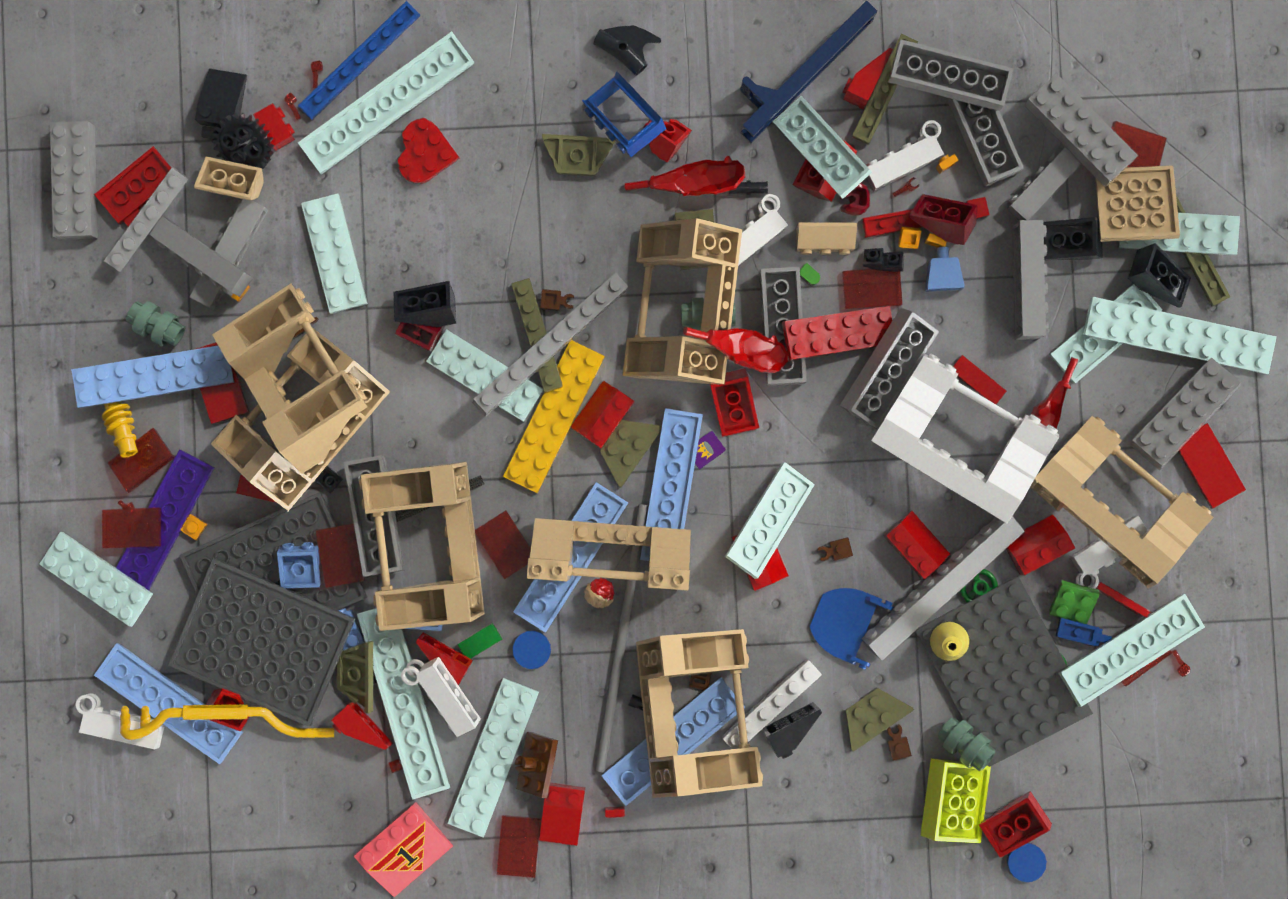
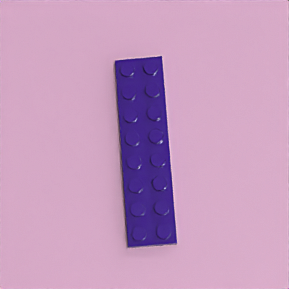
[116,449,215,590]

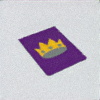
[695,431,726,470]

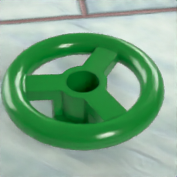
[960,569,998,602]

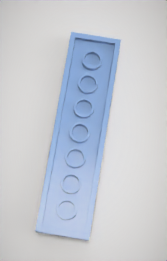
[71,346,234,408]
[640,408,703,561]
[513,482,628,633]
[94,643,243,764]
[601,677,745,806]

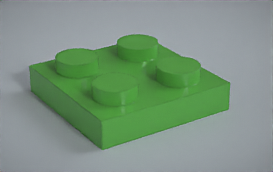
[1049,580,1100,624]

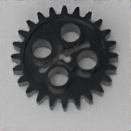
[212,113,274,169]

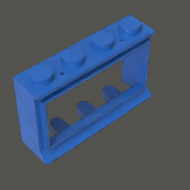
[582,71,667,157]

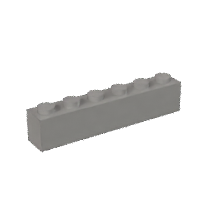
[1007,144,1081,221]
[104,167,189,272]
[190,199,268,310]
[149,216,253,297]

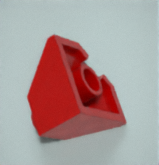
[643,119,692,163]
[206,688,249,731]

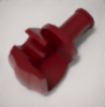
[840,181,870,216]

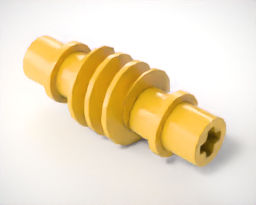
[101,401,138,458]

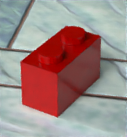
[253,103,295,151]

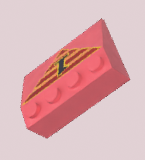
[354,802,453,897]

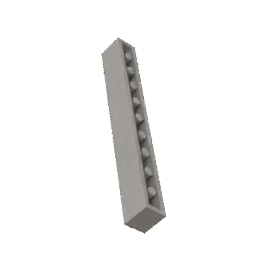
[472,273,629,417]
[862,516,1025,660]

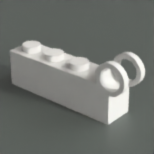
[866,120,944,191]
[738,194,788,266]
[1070,516,1148,589]
[401,657,481,737]
[76,693,165,749]

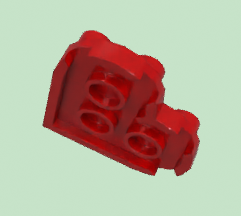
[398,118,460,184]

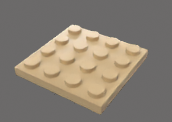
[1095,166,1180,242]

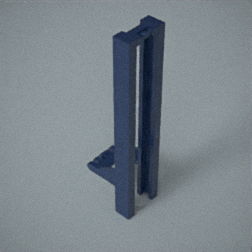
[740,0,877,144]

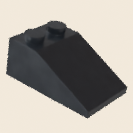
[195,69,247,127]
[1043,217,1103,260]
[1128,243,1191,308]
[393,281,456,327]

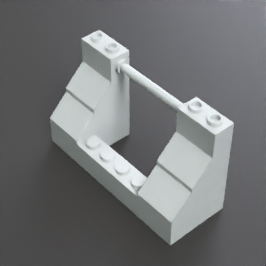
[871,354,1059,523]

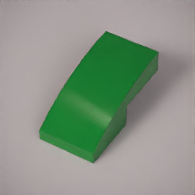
[457,623,502,659]

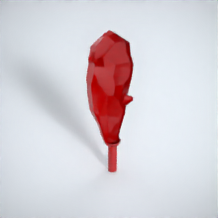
[625,156,745,196]
[683,327,788,373]
[1031,357,1078,429]

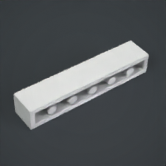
[722,659,822,749]

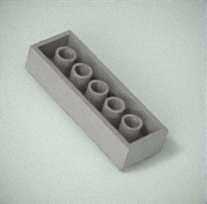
[888,39,1013,111]
[1025,73,1138,187]
[946,97,1024,187]
[50,121,98,240]
[1012,220,1049,340]
[760,267,807,386]
[840,308,939,429]
[1131,357,1242,470]
[343,455,405,578]

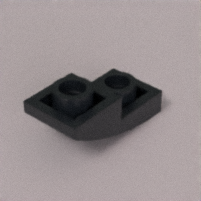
[863,248,904,272]

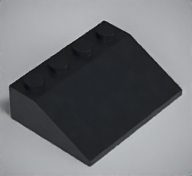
[762,702,822,759]

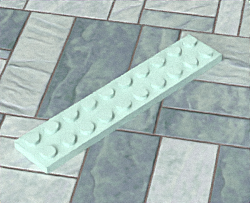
[298,31,475,175]
[1083,297,1276,374]
[357,608,450,800]

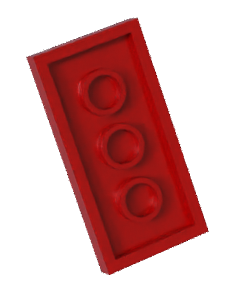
[94,146,172,225]

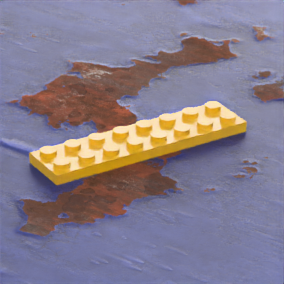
[503,340,605,494]

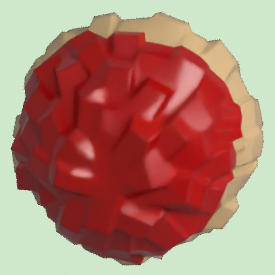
[584,578,615,608]

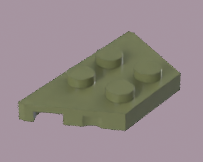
[542,134,615,176]
[600,420,662,488]
[337,641,373,714]
[845,688,914,752]

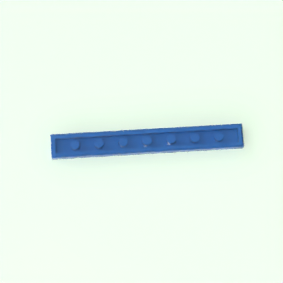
[298,1,420,120]

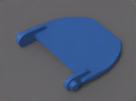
[810,588,894,670]

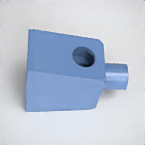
[925,247,965,292]

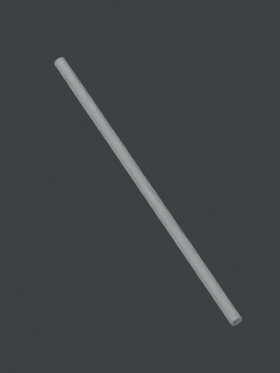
[595,504,648,772]

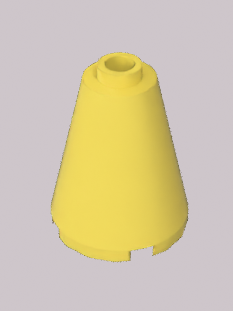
[930,622,969,661]

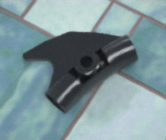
[593,25,661,76]

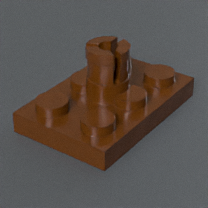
[515,732,558,798]

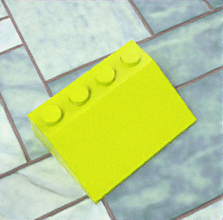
[920,758,991,843]

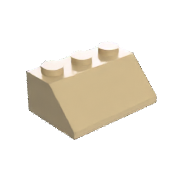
[194,157,264,200]
[796,223,857,255]

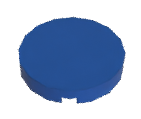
[513,630,551,669]
[1007,843,1047,882]

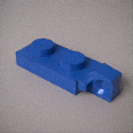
[1056,618,1112,646]

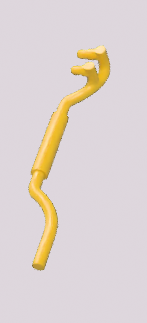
[120,705,334,740]

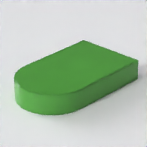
[800,263,820,285]

